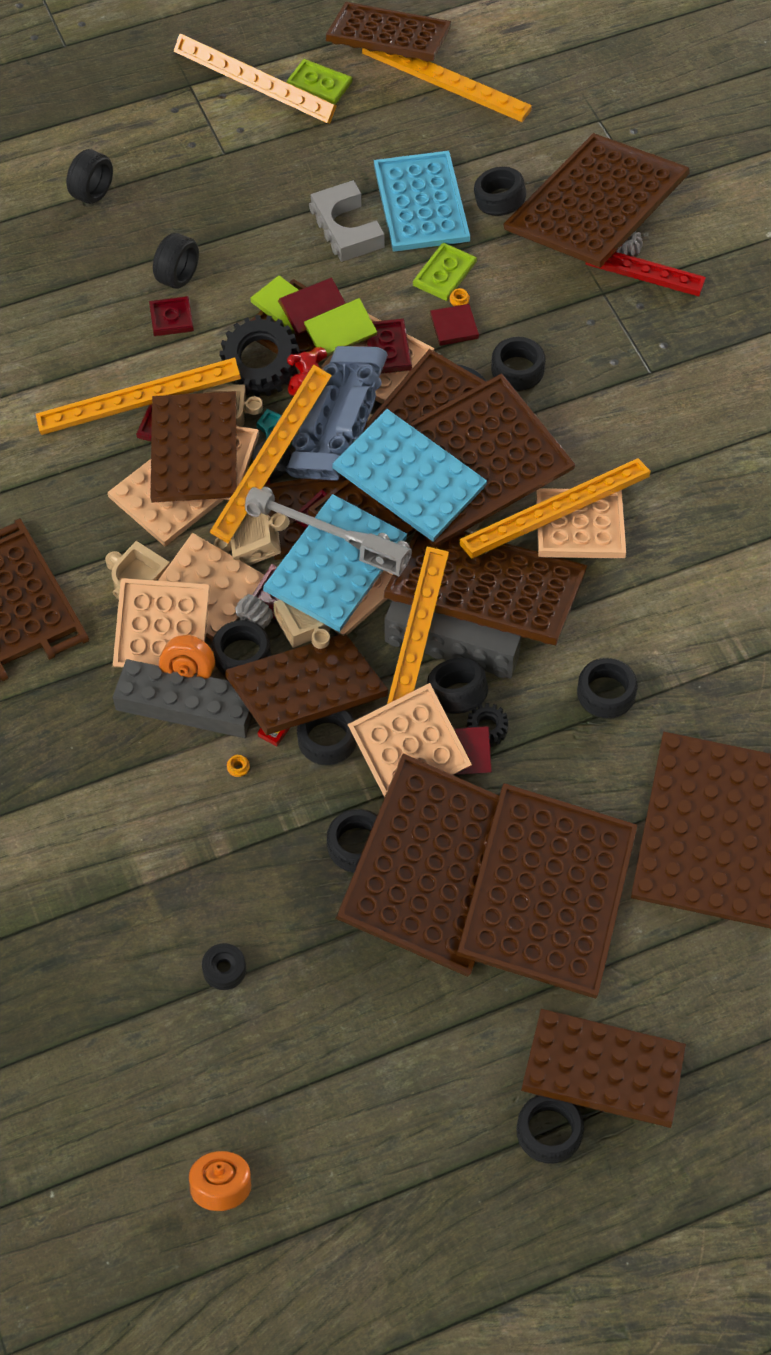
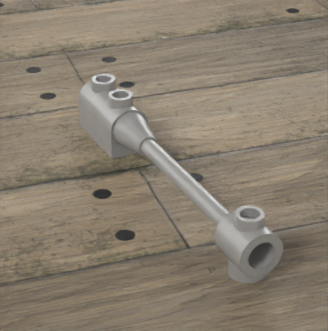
[245,487,412,576]

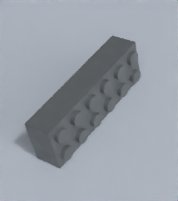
[385,601,521,679]
[113,659,253,738]

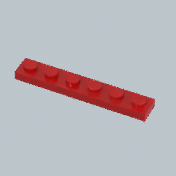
[585,252,706,296]

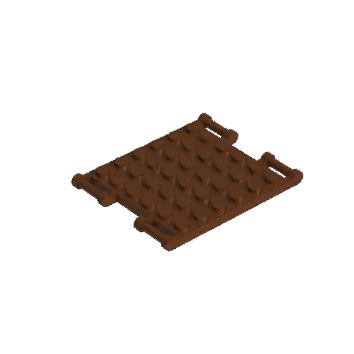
[0,518,89,682]

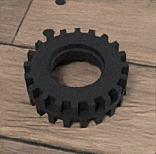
[220,315,300,397]

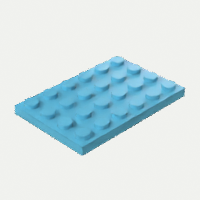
[374,151,470,252]
[332,409,487,542]
[263,494,407,632]

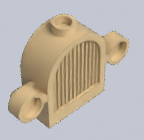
[203,384,263,427]
[214,513,290,566]
[105,541,170,599]
[274,600,331,649]

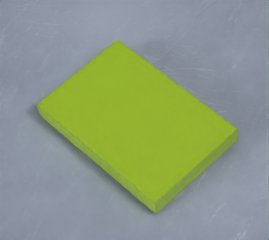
[286,59,352,105]
[413,243,477,301]
[251,275,299,334]
[304,298,377,356]

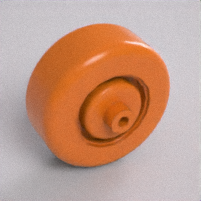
[159,635,215,679]
[189,1151,251,1211]

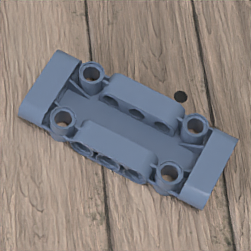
[286,346,388,480]

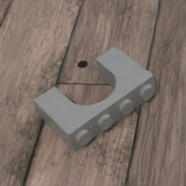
[309,180,385,262]

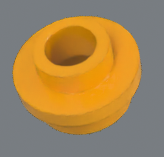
[450,288,470,306]
[227,755,250,777]

